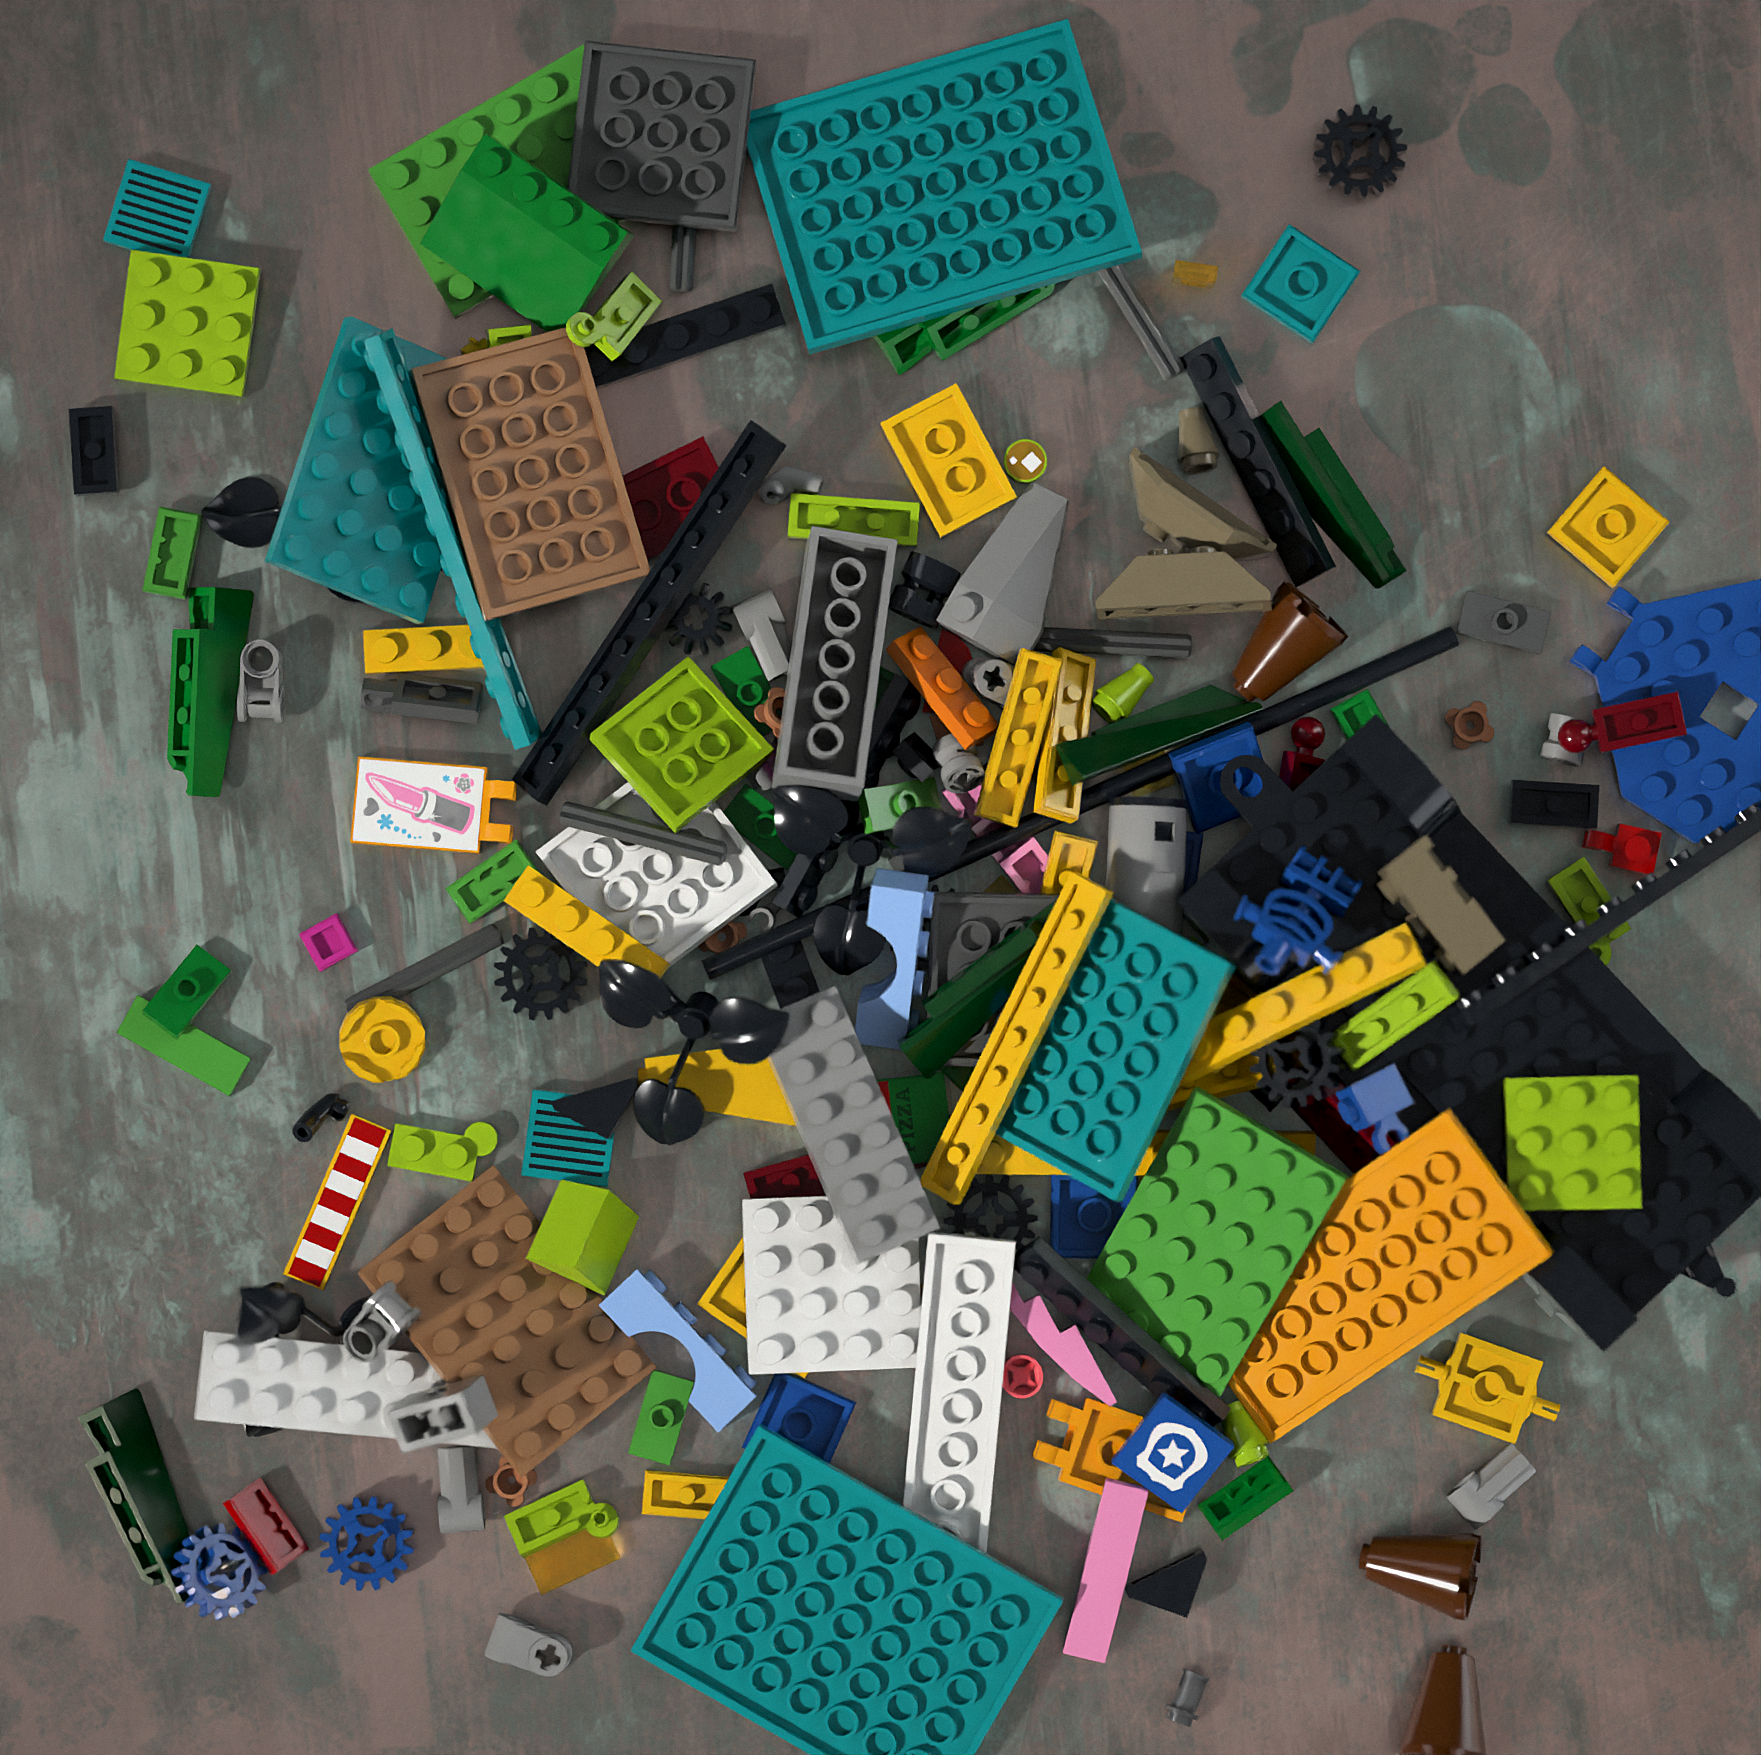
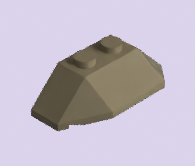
[1128,447,1277,562]
[1095,546,1272,620]

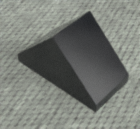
[551,1077,639,1140]
[1125,1549,1207,1618]

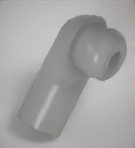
[760,466,824,505]

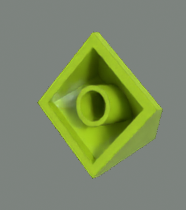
[525,1180,639,1295]

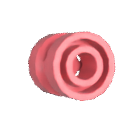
[1002,1353,1044,1399]

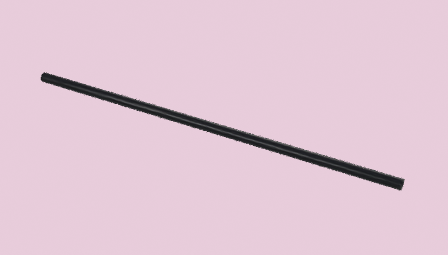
[701,626,1459,980]

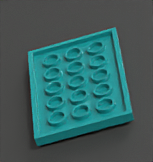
[265,316,448,624]
[995,898,1236,1201]

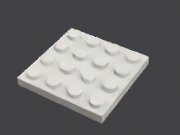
[535,782,778,968]
[742,1196,921,1375]

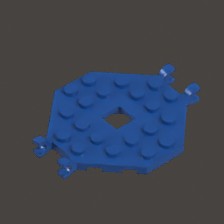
[1569,579,1761,844]

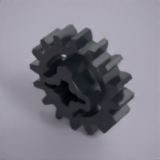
[1313,104,1407,200]
[494,927,588,1021]
[1249,1018,1346,1107]
[944,1174,1038,1251]

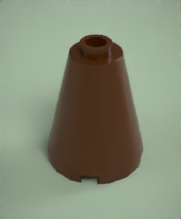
[1232,581,1349,702]
[1359,1533,1482,1621]
[1399,1645,1486,1755]

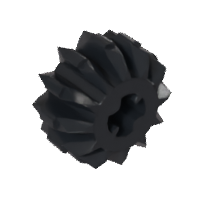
[663,583,733,656]

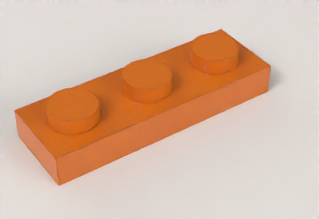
[885,626,999,750]

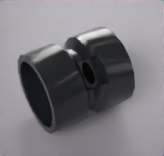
[888,551,961,630]

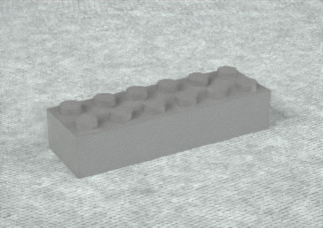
[771,526,897,802]
[767,986,940,1265]

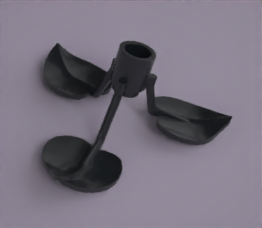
[201,477,369,605]
[773,785,971,976]
[599,959,790,1146]
[235,1282,371,1437]

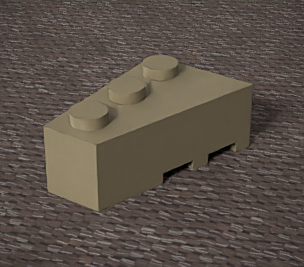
[1377,835,1505,975]

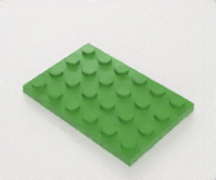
[368,40,626,320]
[1086,1086,1348,1397]

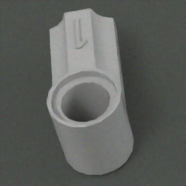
[731,588,792,682]
[1446,1443,1536,1530]
[437,1446,485,1534]

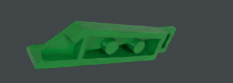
[873,283,1056,375]
[167,587,254,797]

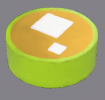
[1004,439,1047,484]

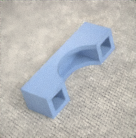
[855,868,935,1050]
[599,1268,757,1432]

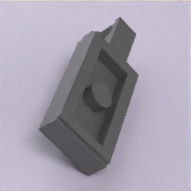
[361,673,484,724]

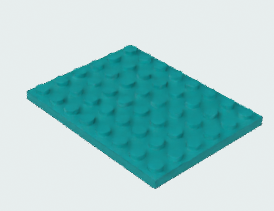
[747,19,1142,355]
[630,1424,1064,1755]

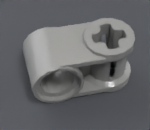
[237,639,285,723]
[961,657,1015,710]
[343,1281,422,1362]
[484,1613,573,1677]

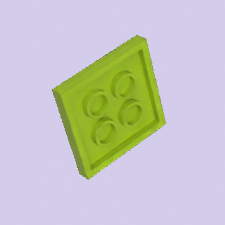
[114,250,261,397]
[589,656,774,834]
[1504,1076,1642,1211]

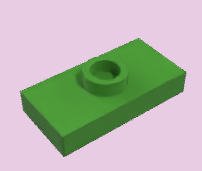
[142,506,203,600]
[858,777,942,834]
[445,839,541,924]
[628,1370,695,1466]

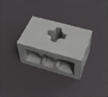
[387,1375,498,1453]

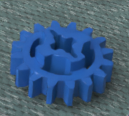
[319,1495,415,1591]
[172,1523,268,1621]

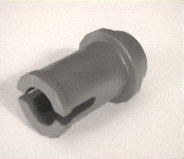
[1165,1668,1210,1727]

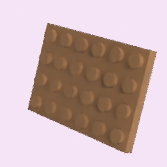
[409,327,650,621]
[357,1165,657,1478]

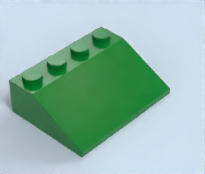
[420,134,634,332]

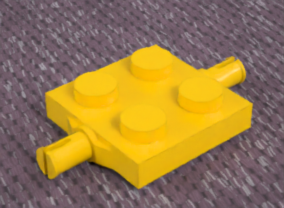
[1414,1332,1561,1444]

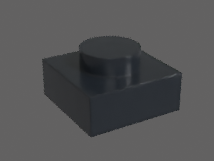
[892,732,940,782]

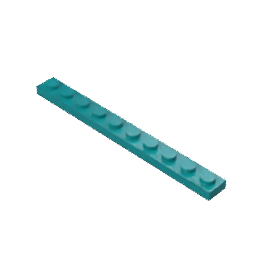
[363,328,542,750]

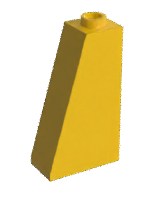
[638,1049,796,1126]

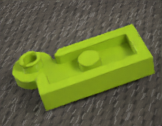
[566,271,662,361]
[1546,857,1632,965]
[387,1122,498,1182]
[504,1479,620,1558]

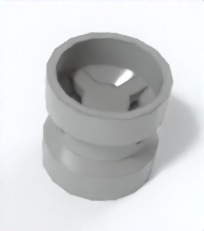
[1540,713,1591,767]
[932,733,985,793]

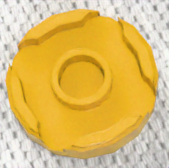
[339,996,425,1083]

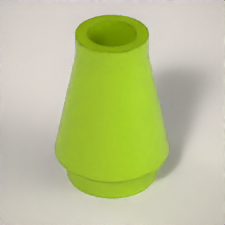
[1091,663,1155,724]
[1222,1400,1270,1468]

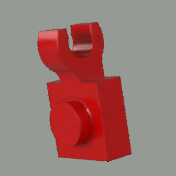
[1581,824,1662,875]

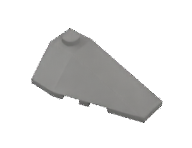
[936,482,1070,666]

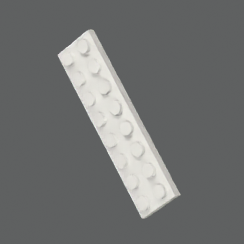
[903,1232,1016,1554]
[194,1331,497,1448]

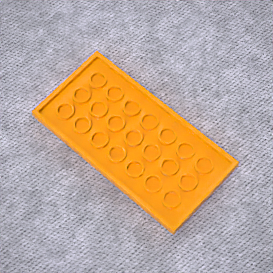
[1228,1108,1553,1444]

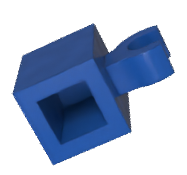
[1335,1064,1414,1154]

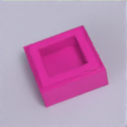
[299,913,359,972]

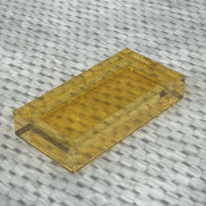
[525,1529,621,1595]

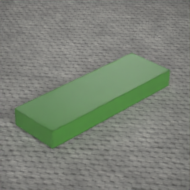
[116,995,252,1096]

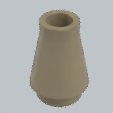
[1177,407,1220,474]

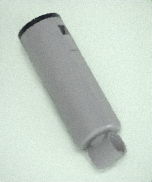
[1106,796,1188,935]

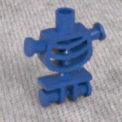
[1234,845,1364,975]

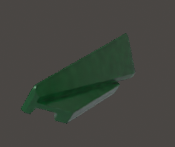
[1260,401,1406,589]
[1056,685,1263,786]
[897,900,1056,1079]
[78,1389,198,1604]

